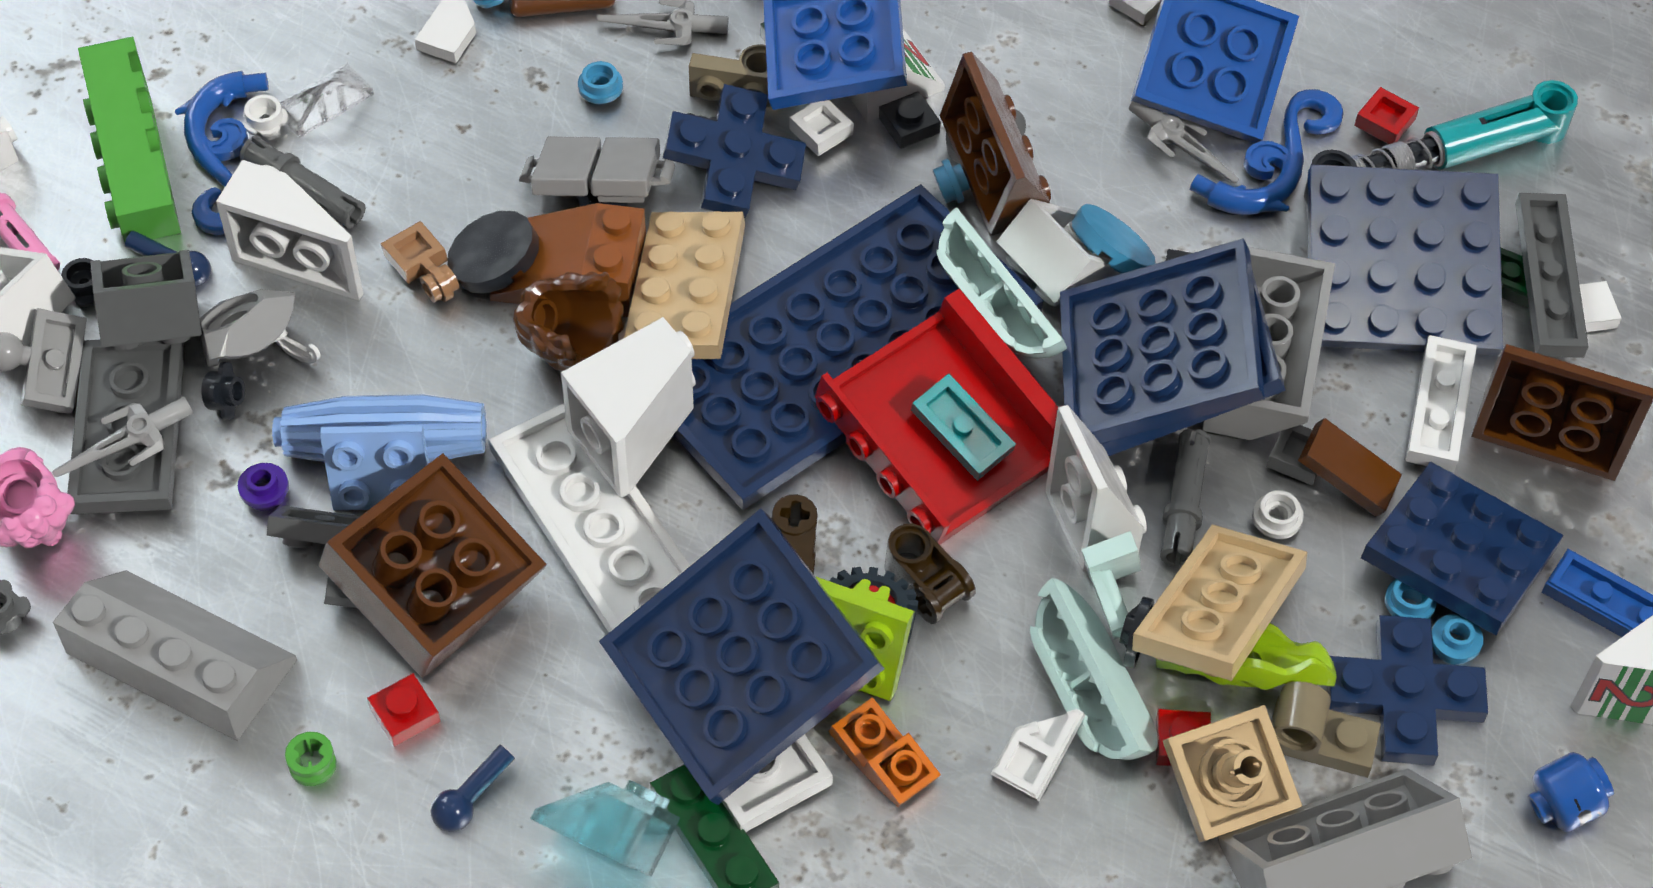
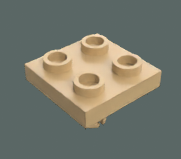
[1163,705,1302,843]

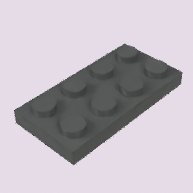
[67,339,185,514]

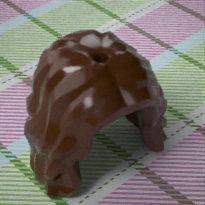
[513,271,624,371]

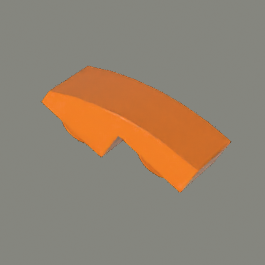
[828,697,941,807]

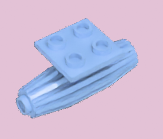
[272,394,487,510]

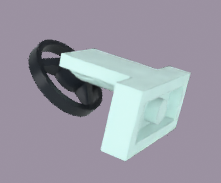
[1082,531,1154,669]

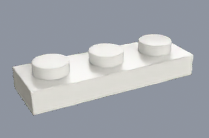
[1405,335,1477,472]

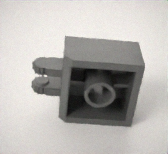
[90,250,202,350]

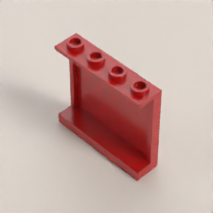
[815,288,1058,545]

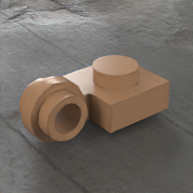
[380,221,459,303]

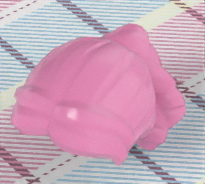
[0,447,75,548]

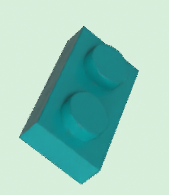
[911,373,1016,481]

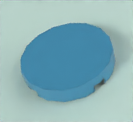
[1072,204,1156,274]

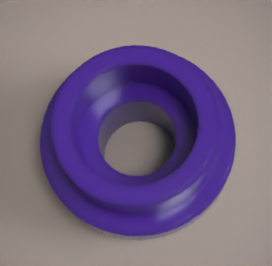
[237,463,289,511]

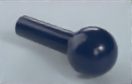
[125,230,211,287]
[430,744,515,832]

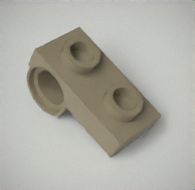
[689,44,772,109]

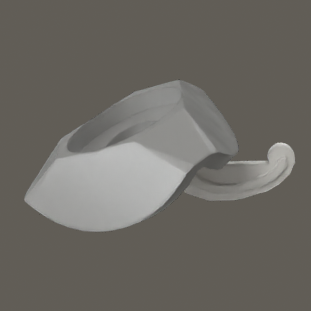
[200,289,321,367]

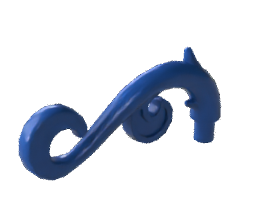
[175,71,269,235]
[1190,89,1344,215]

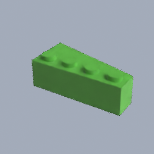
[78,36,181,243]

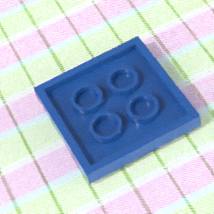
[763,0,908,110]
[1131,0,1299,143]

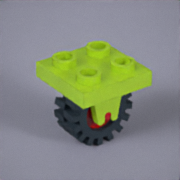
[816,566,918,701]

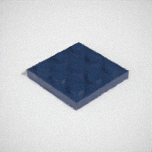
[1361,462,1564,636]

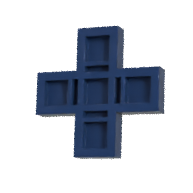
[662,84,806,218]
[1327,615,1488,766]

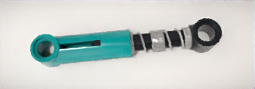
[1304,80,1578,204]

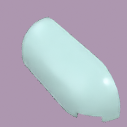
[937,207,1067,359]
[1030,578,1158,760]

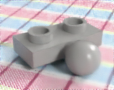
[0,308,87,414]

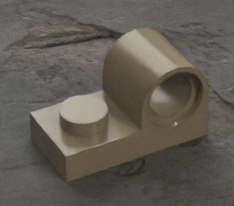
[1271,681,1381,778]

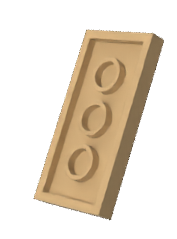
[624,211,745,359]
[1132,524,1307,681]

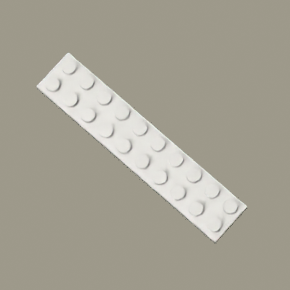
[488,403,833,832]

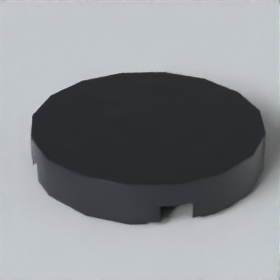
[447,211,539,293]

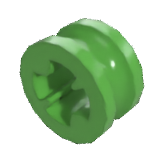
[285,732,337,786]

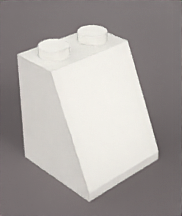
[561,317,696,498]

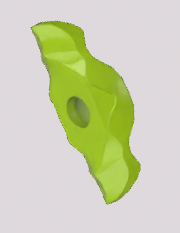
[1155,623,1337,690]

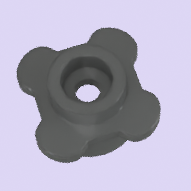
[0,580,31,635]

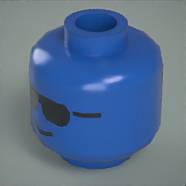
[1528,752,1614,832]

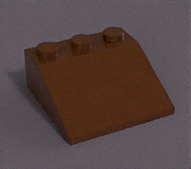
[939,51,1051,236]
[1471,344,1653,481]
[318,453,547,679]

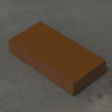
[1298,418,1402,517]

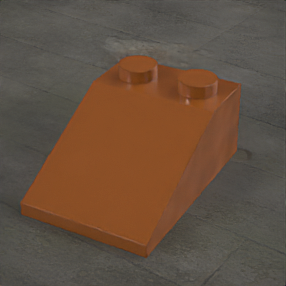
[490,203,646,317]

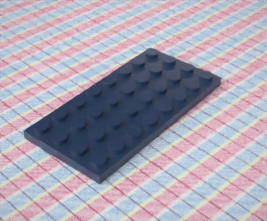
[673,184,1044,510]

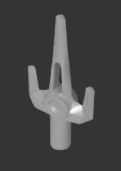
[597,0,729,45]
[1129,101,1239,184]
[52,396,193,477]

